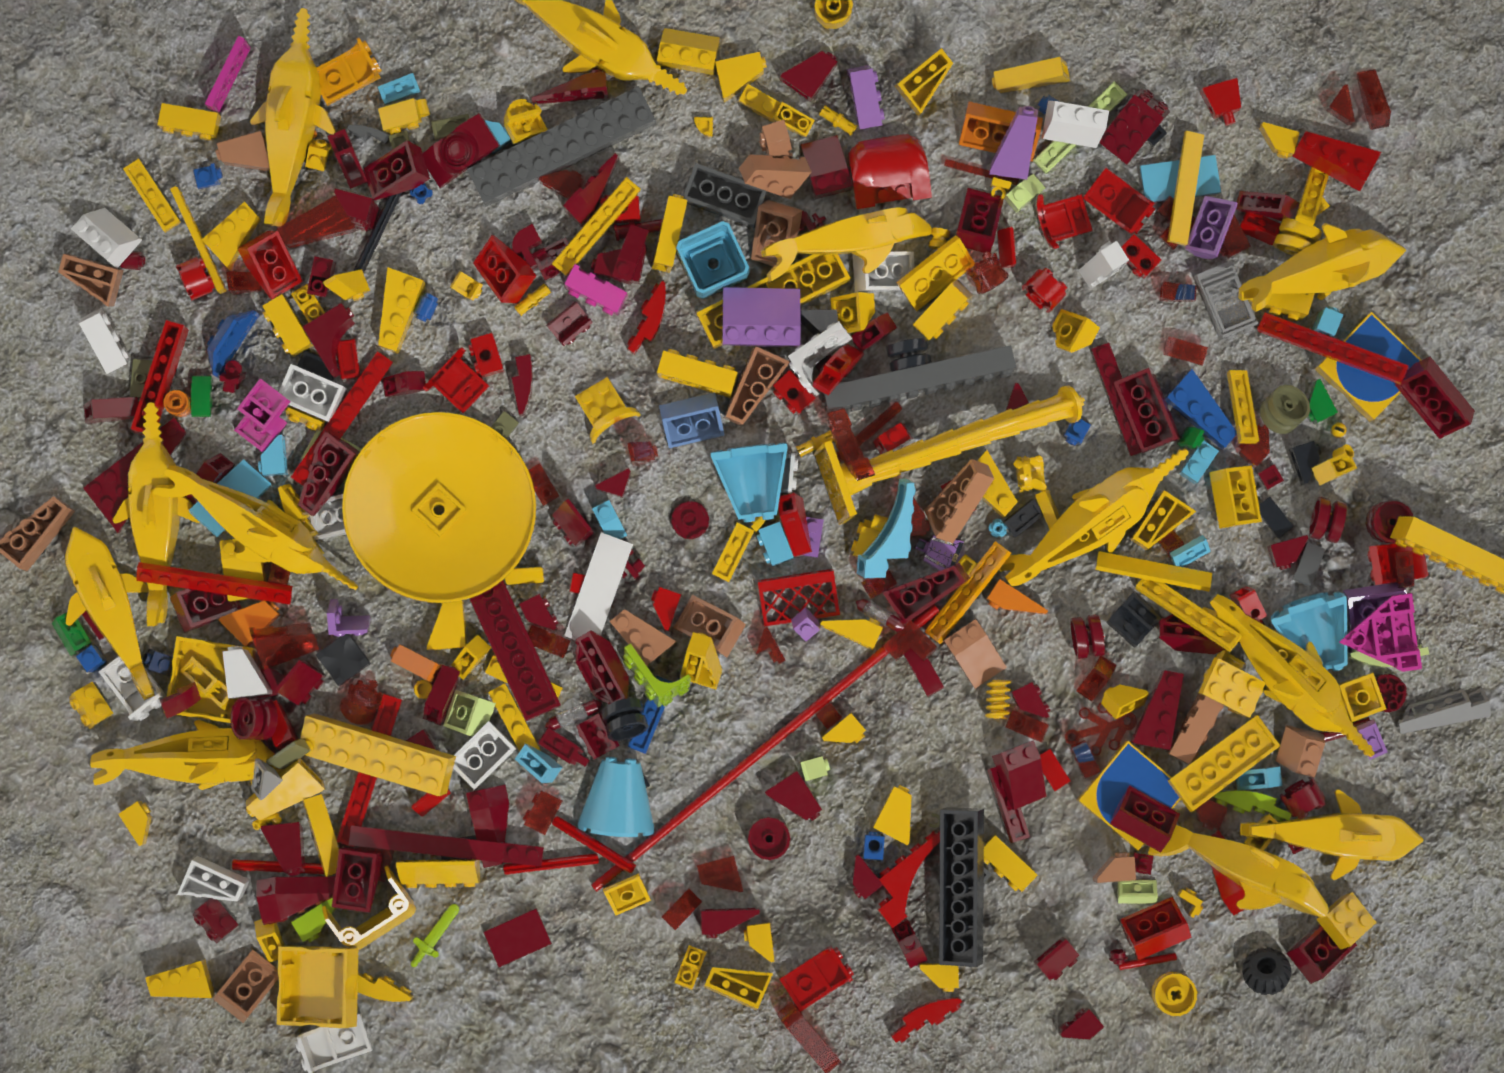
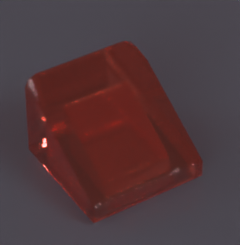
[1158,530,1184,558]
[815,702,842,730]

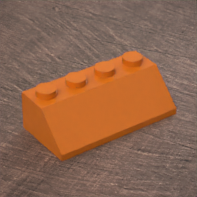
[959,101,1043,162]

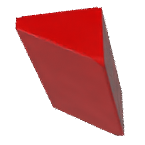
[1238,212,1280,245]
[997,227,1016,268]
[411,789,451,817]

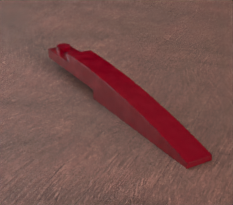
[349,826,544,866]

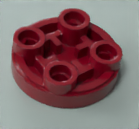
[1375,674,1407,712]

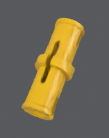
[819,105,857,136]
[514,283,551,316]
[796,430,835,457]

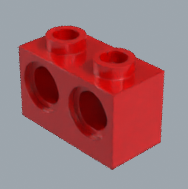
[1121,234,1162,279]

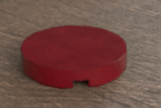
[671,501,709,540]

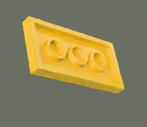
[896,235,976,312]

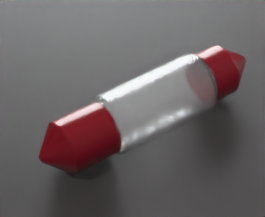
[856,599,905,632]
[545,699,602,730]

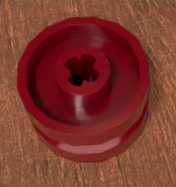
[1309,497,1347,544]
[1365,501,1414,543]
[1070,614,1105,659]
[230,697,278,740]
[748,817,790,860]

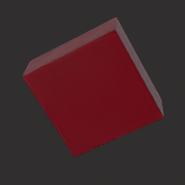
[1257,464,1284,491]

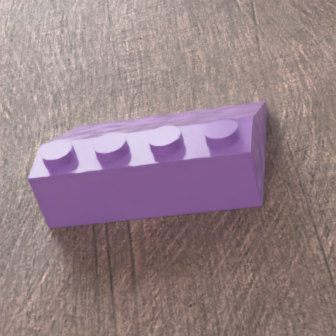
[722,287,800,347]

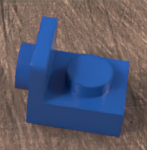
[194,163,223,189]
[1063,419,1091,446]

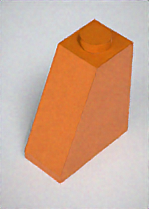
[218,601,281,647]
[390,644,442,682]

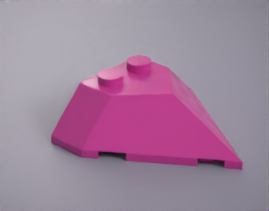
[1339,593,1422,672]

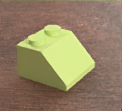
[443,690,496,737]

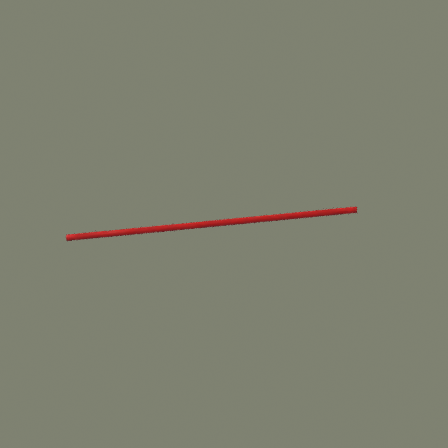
[591,605,940,892]

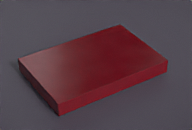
[483,908,552,967]

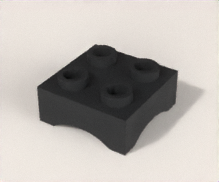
[316,634,371,686]

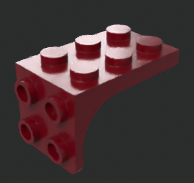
[1099,88,1170,165]

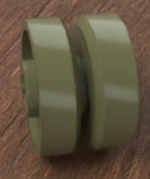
[1260,385,1310,434]

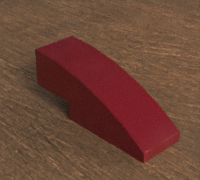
[327,129,368,189]
[511,354,533,417]
[897,634,944,697]

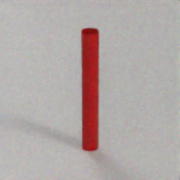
[1118,953,1177,970]

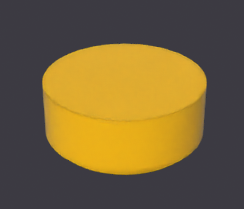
[414,680,433,699]

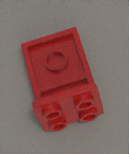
[1083,168,1156,235]
[1368,544,1428,585]
[779,945,854,1012]

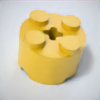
[814,0,853,29]

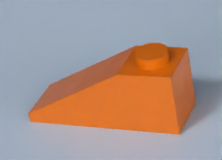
[986,579,1048,615]

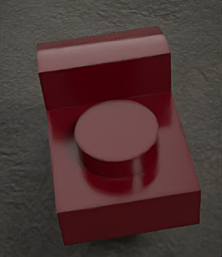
[512,224,542,270]

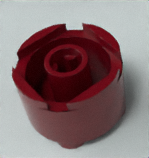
[1280,777,1326,819]

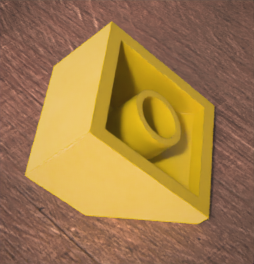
[1338,673,1386,722]

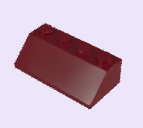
[1395,356,1475,439]
[1113,368,1181,453]

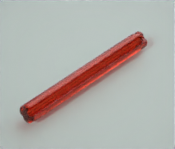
[836,402,902,464]

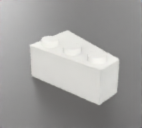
[79,308,129,374]
[177,856,250,901]

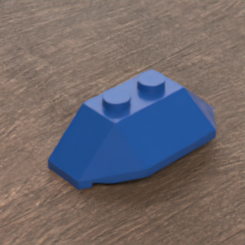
[207,310,260,379]

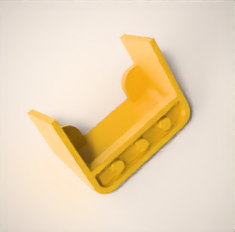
[322,865,416,950]

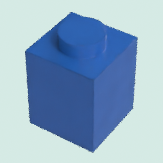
[76,645,108,673]

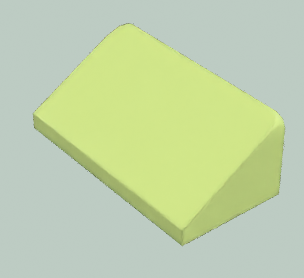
[1118,880,1158,904]

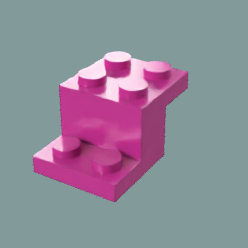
[234,379,291,452]

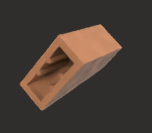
[215,131,270,172]

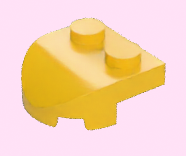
[503,99,548,144]

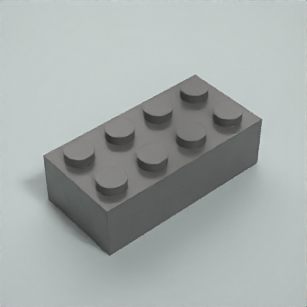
[683,163,767,228]

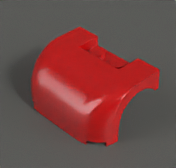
[848,134,932,209]

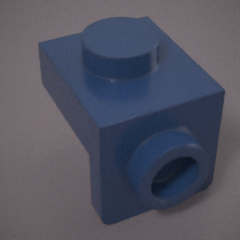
[142,649,173,676]

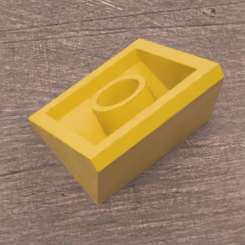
[603,873,651,916]

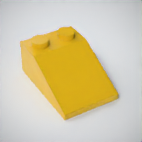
[220,539,266,601]
[820,618,883,650]

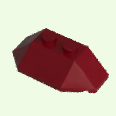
[1159,614,1237,655]
[575,630,629,705]

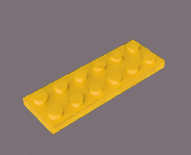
[1168,715,1280,812]

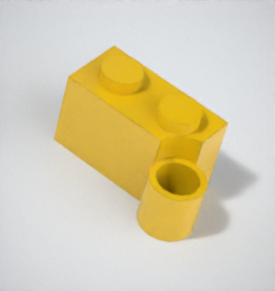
[378,98,430,135]
[1311,444,1357,485]
[850,514,888,558]

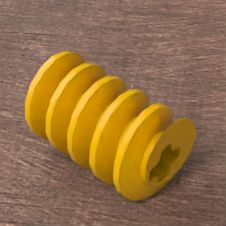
[985,680,1011,719]

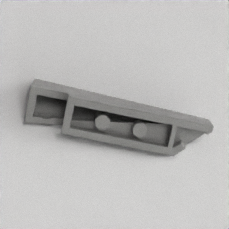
[1398,688,1491,734]

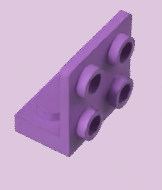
[327,599,371,637]

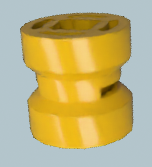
[928,227,950,250]

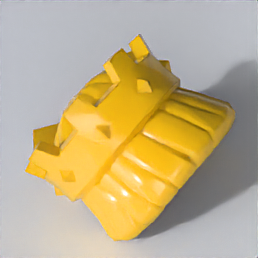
[1013,455,1047,492]

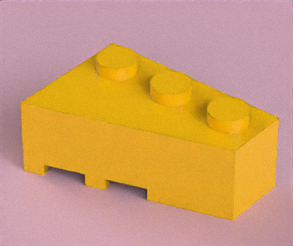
[202,201,261,271]
[1248,293,1315,321]
[1130,490,1197,550]

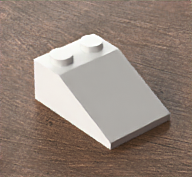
[853,252,915,292]
[310,494,346,540]

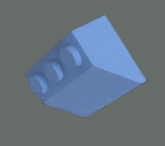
[659,392,725,448]

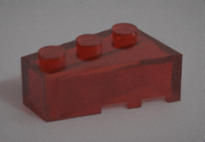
[249,623,319,670]

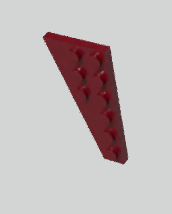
[83,418,187,533]

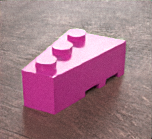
[565,264,628,316]

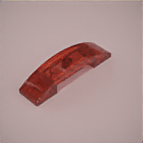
[826,408,875,481]

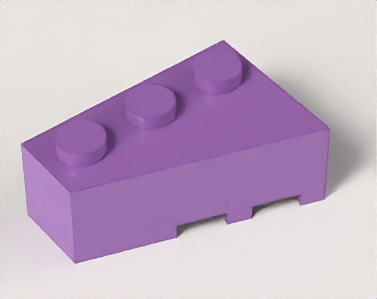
[847,65,885,129]

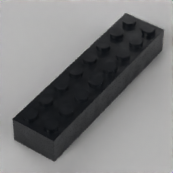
[939,807,984,967]

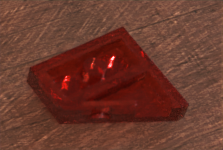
[697,855,744,892]

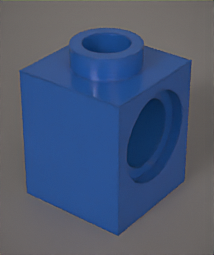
[863,831,885,860]

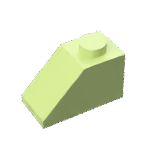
[1004,174,1045,213]
[800,756,830,781]

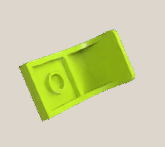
[623,643,691,707]

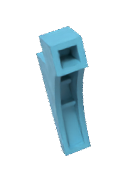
[857,478,916,578]

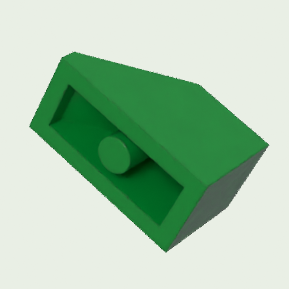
[1307,379,1338,425]

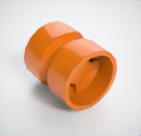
[163,390,191,418]

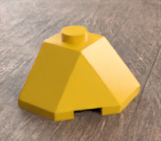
[831,292,875,333]
[1052,309,1100,353]

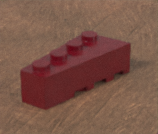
[1130,670,1184,750]

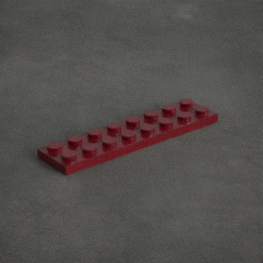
[469,580,561,722]

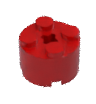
[176,257,215,301]
[1022,268,1067,313]

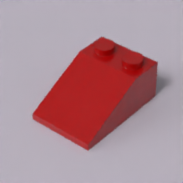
[237,231,303,300]
[473,235,537,303]

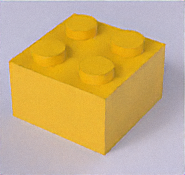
[1316,892,1377,950]

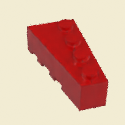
[1292,131,1381,191]

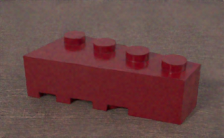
[883,563,971,624]

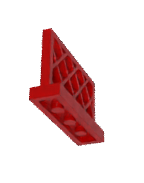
[757,568,840,627]

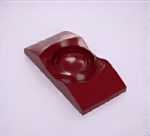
[423,113,500,188]

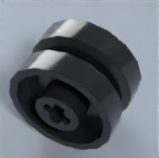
[886,338,932,372]
[601,698,649,741]

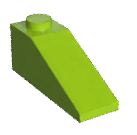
[291,898,336,943]

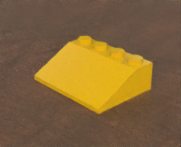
[396,859,480,888]

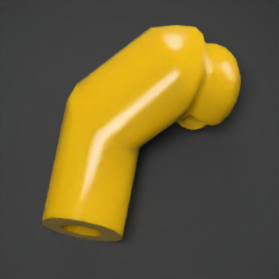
[252,813,282,830]

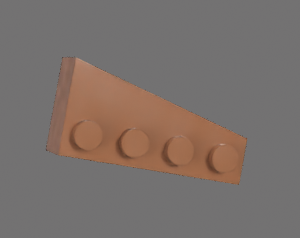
[924,459,994,543]

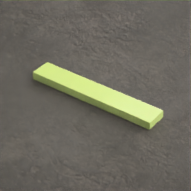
[1033,81,1128,174]

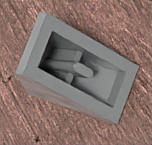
[251,758,283,800]

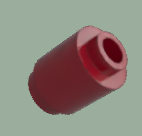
[120,251,146,270]

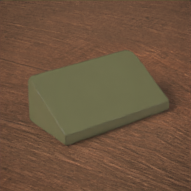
[266,739,310,769]

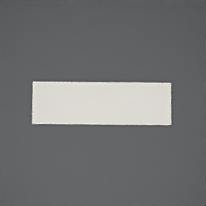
[564,532,633,640]

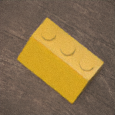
[657,28,720,75]
[1209,465,1262,529]

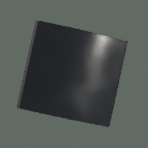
[1106,592,1162,648]

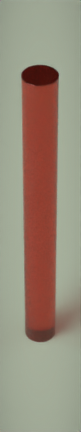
[944,159,1019,186]

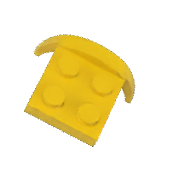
[575,377,641,444]

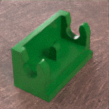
[52,612,91,656]

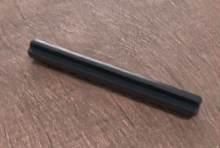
[353,193,402,273]

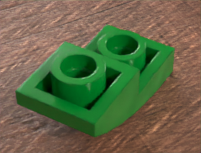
[191,376,213,417]
[1177,427,1205,450]

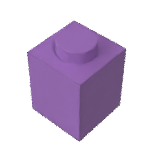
[791,607,820,641]

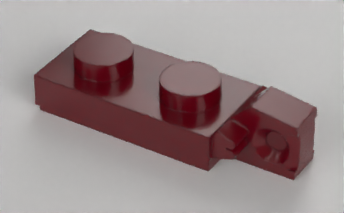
[538,727,590,767]

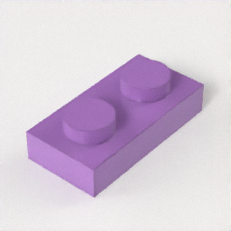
[803,517,824,558]
[1356,719,1388,760]

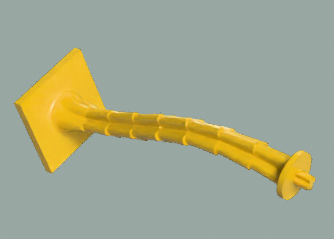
[814,385,1085,525]

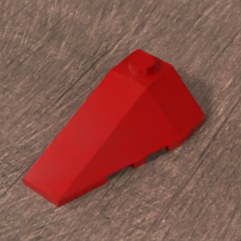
[1211,830,1245,916]

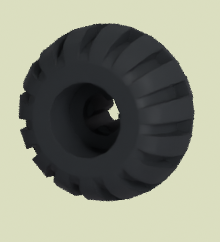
[1242,947,1291,995]

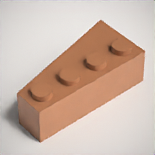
[723,346,790,426]
[0,496,75,571]
[1167,693,1224,764]

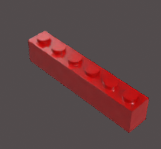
[131,320,189,436]

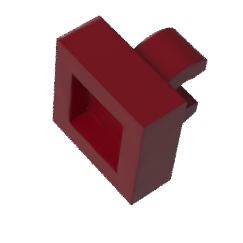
[1133,853,1154,875]

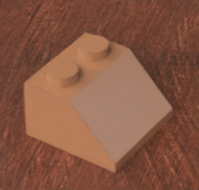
[1275,725,1325,778]
[1093,852,1136,883]

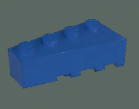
[1165,369,1237,450]

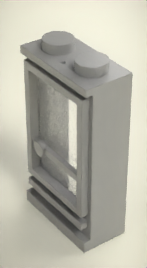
[1194,260,1259,341]

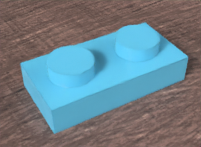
[378,73,421,106]
[1170,535,1211,567]

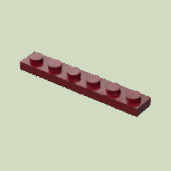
[1091,343,1142,457]

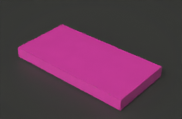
[205,36,251,114]

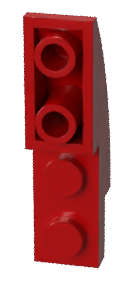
[627,281,666,355]
[812,344,864,396]
[891,997,962,1043]

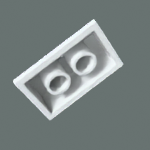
[1041,101,1109,148]
[71,208,142,268]
[279,364,346,422]
[453,721,517,790]

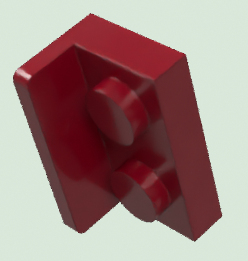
[532,237,579,280]

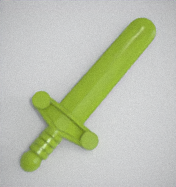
[410,904,459,967]

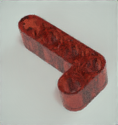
[776,1001,841,1073]

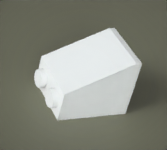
[223,646,272,699]

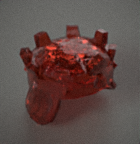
[966,251,1009,294]
[340,680,383,725]

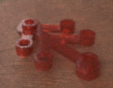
[1064,702,1137,756]

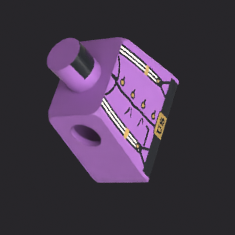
[915,535,964,571]

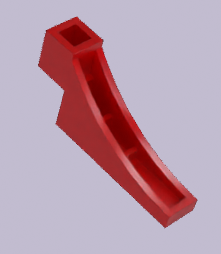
[878,831,940,928]

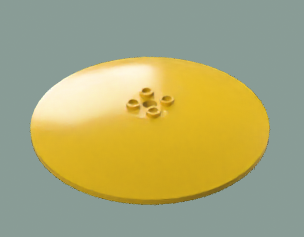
[342,412,536,603]

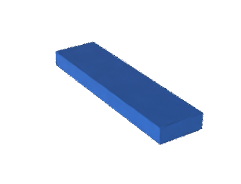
[628,676,672,754]

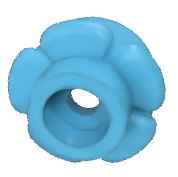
[988,519,1007,538]

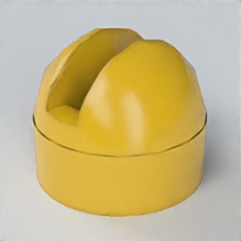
[1330,422,1347,438]

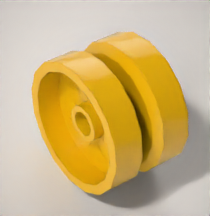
[1273,218,1322,256]
[1151,972,1197,1016]

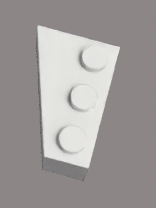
[1078,241,1129,289]

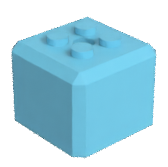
[676,221,749,299]

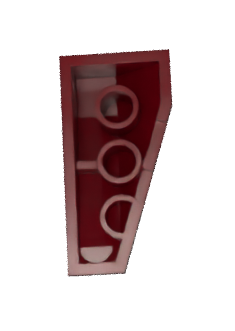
[256,876,336,925]

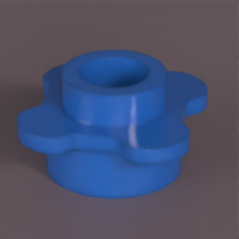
[410,183,433,204]

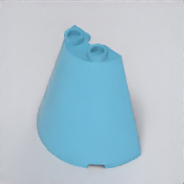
[711,443,788,522]
[1271,592,1348,671]
[578,757,655,837]

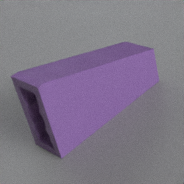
[989,106,1038,180]

